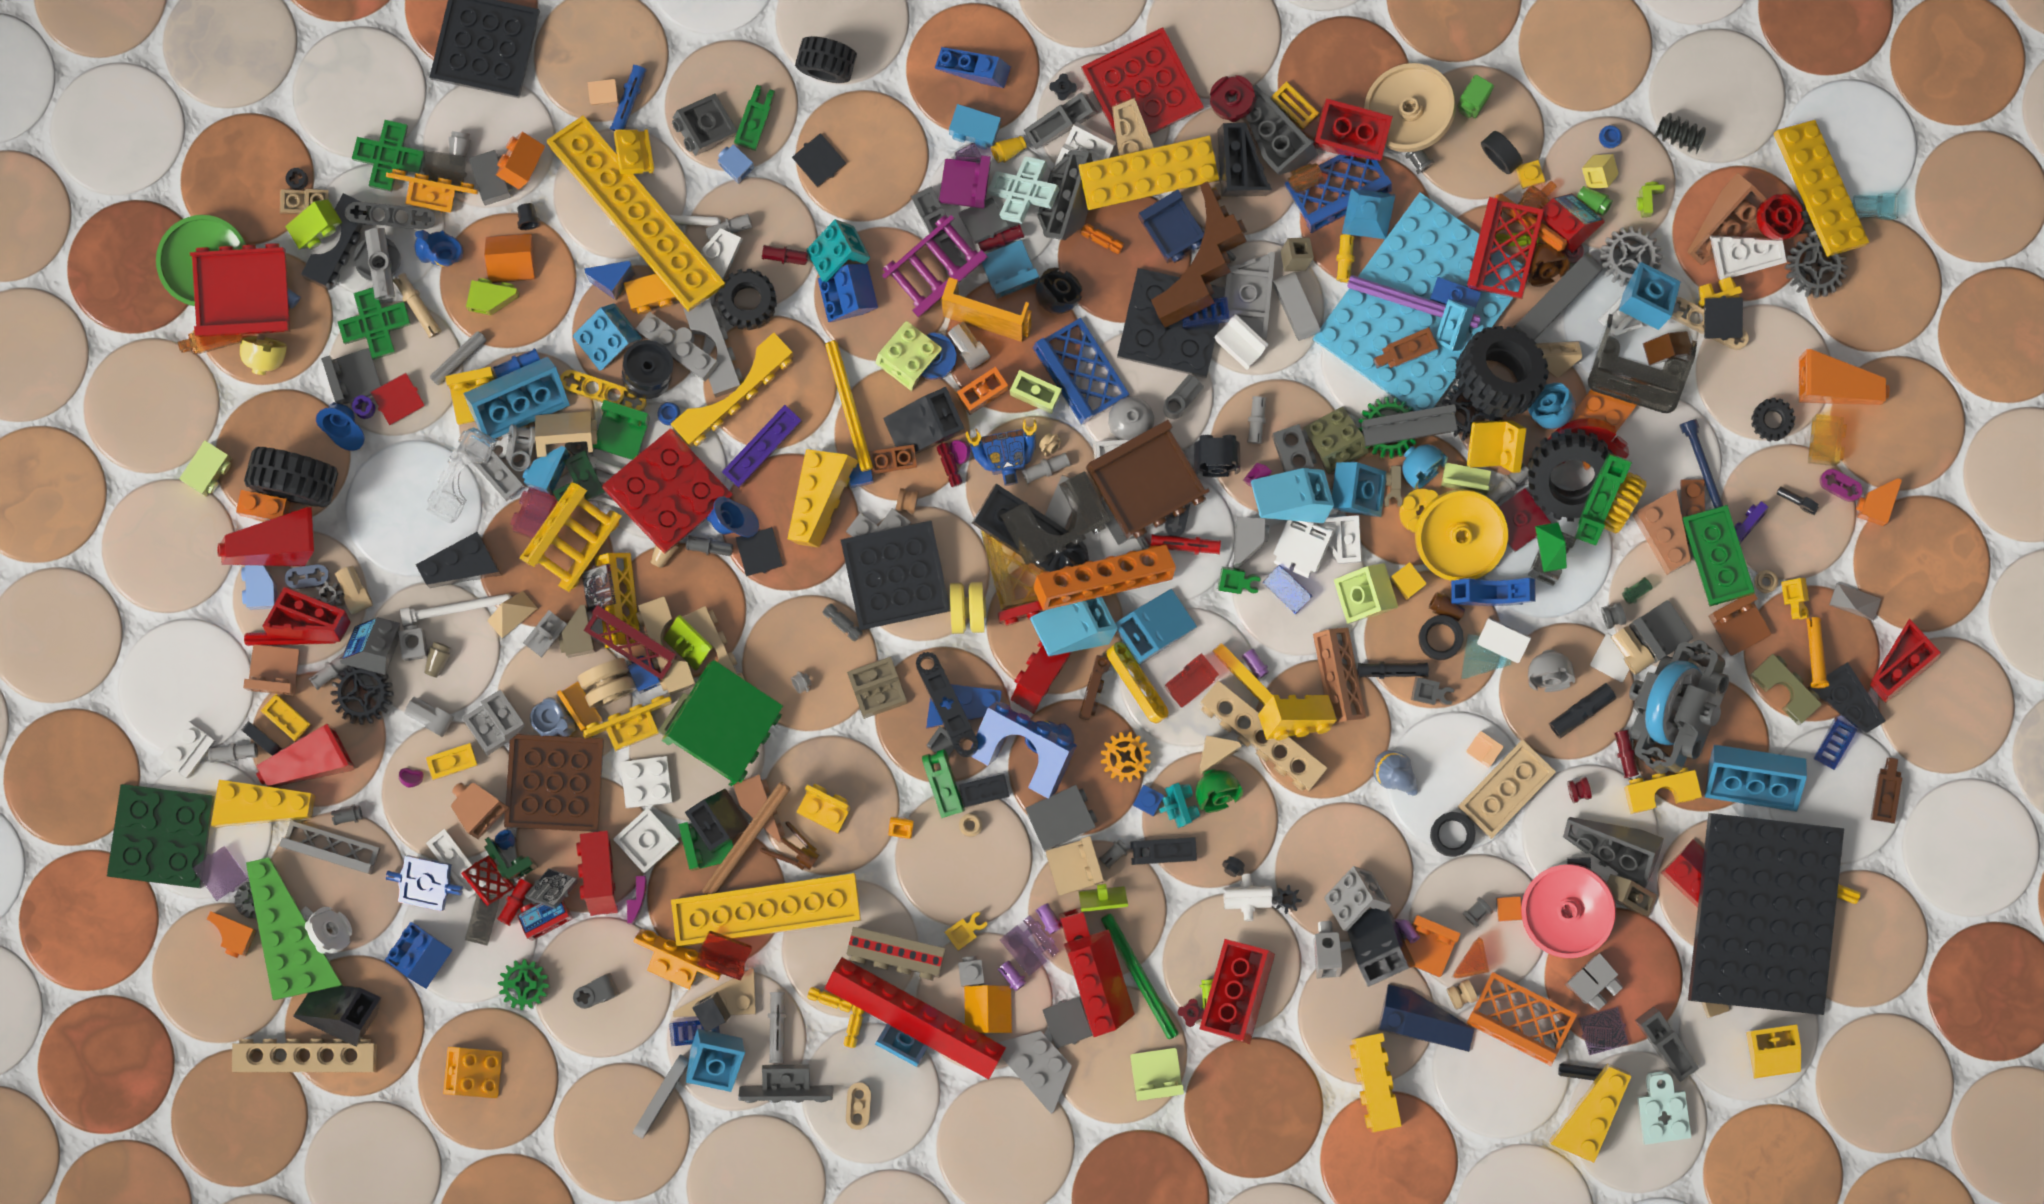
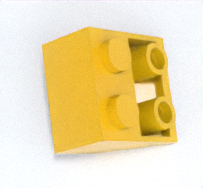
[1746,1024,1801,1079]

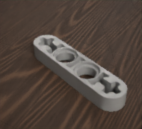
[632,1054,689,1139]

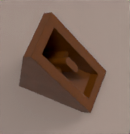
[1643,331,1694,366]

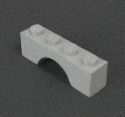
[683,300,744,398]

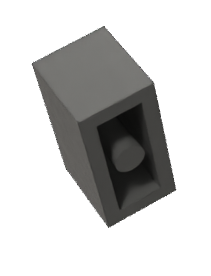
[469,150,513,206]

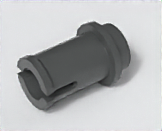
[331,804,363,825]
[1099,839,1129,869]

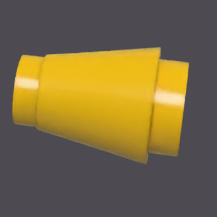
[991,136,1027,163]

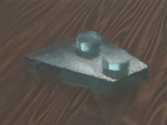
[1461,634,1511,680]

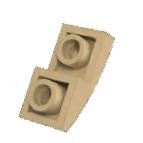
[280,189,329,214]

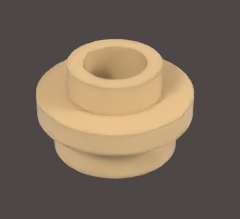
[1754,570,1778,593]
[959,813,982,837]

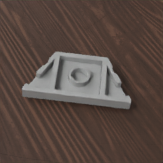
[1223,252,1275,340]
[997,1031,1072,1114]

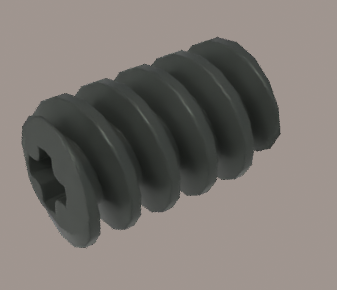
[1654,112,1706,154]

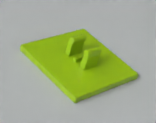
[663,615,712,671]
[1078,884,1128,912]

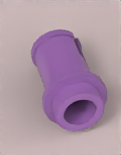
[1242,648,1269,679]
[1035,903,1062,934]
[998,960,1026,991]

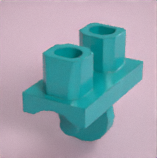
[1159,783,1200,828]

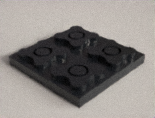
[429,0,540,98]
[1117,268,1225,378]
[840,520,951,630]

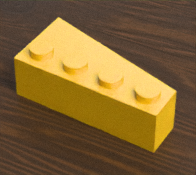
[787,449,858,548]
[1349,1033,1401,1132]
[1549,1063,1631,1163]

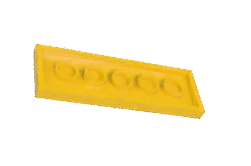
[1773,120,1869,257]
[1078,135,1219,210]

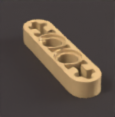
[1671,297,1749,350]

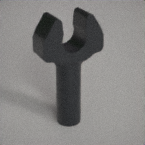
[1777,486,1819,515]

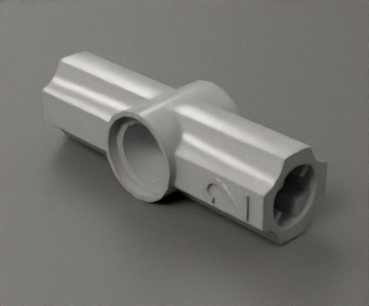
[365,228,395,300]

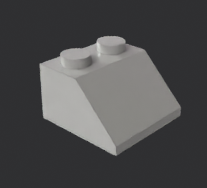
[1233,517,1269,569]

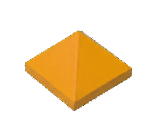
[888,817,914,839]

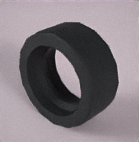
[1481,131,1523,174]
[1418,615,1464,660]
[1430,812,1476,857]

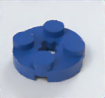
[920,333,957,380]

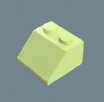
[1334,563,1398,624]

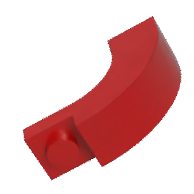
[1548,418,1629,464]

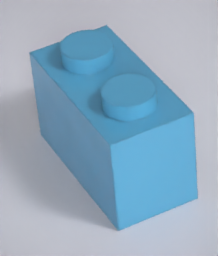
[949,104,1001,149]

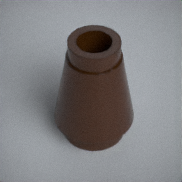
[1429,592,1465,621]

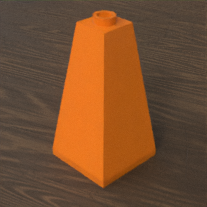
[1799,349,1890,405]

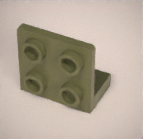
[1303,407,1369,474]

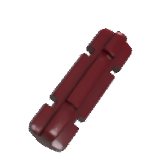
[937,443,962,487]

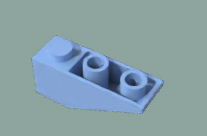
[241,565,278,610]

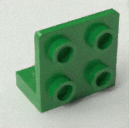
[593,400,650,460]
[678,822,733,871]

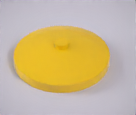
[1415,489,1508,581]

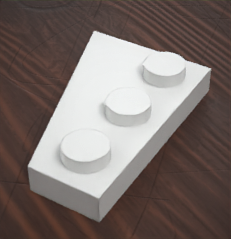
[700,228,743,301]
[1710,235,1787,280]

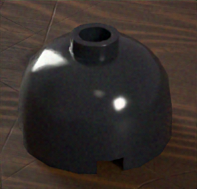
[1035,267,1082,314]

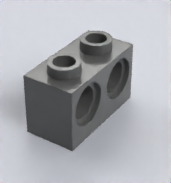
[1272,424,1317,472]

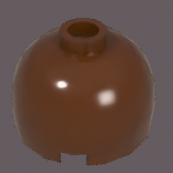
[1522,243,1570,287]

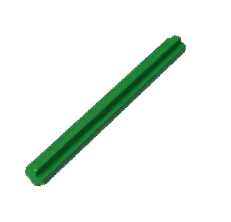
[1101,913,1179,1040]

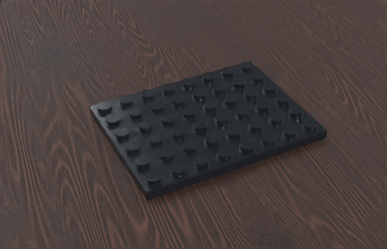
[1688,813,1844,1015]

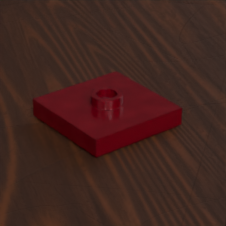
[1499,488,1551,552]

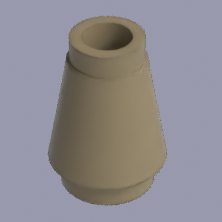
[424,641,451,678]

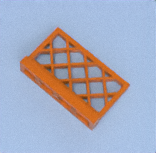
[1467,972,1577,1066]

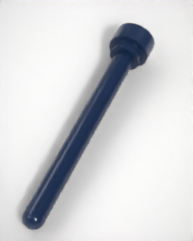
[1679,419,1723,509]

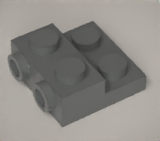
[672,93,737,156]

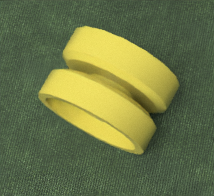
[950,582,986,634]

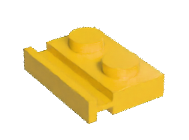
[614,129,654,174]

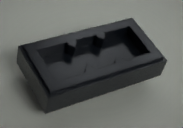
[959,774,1010,808]

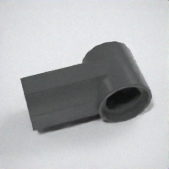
[1163,374,1204,419]

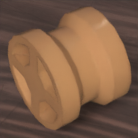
[896,488,919,514]

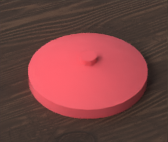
[1521,864,1616,958]

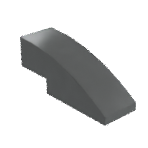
[1024,92,1098,149]
[1635,1007,1699,1082]

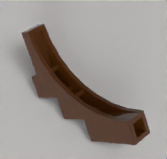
[1151,181,1247,327]

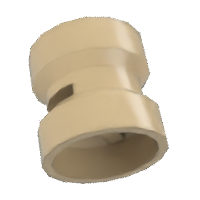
[1447,979,1478,1010]

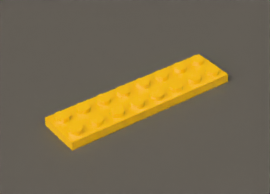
[671,873,862,947]

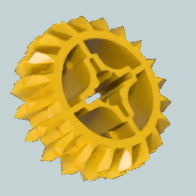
[1604,472,1646,534]

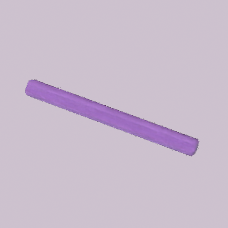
[1347,275,1481,328]

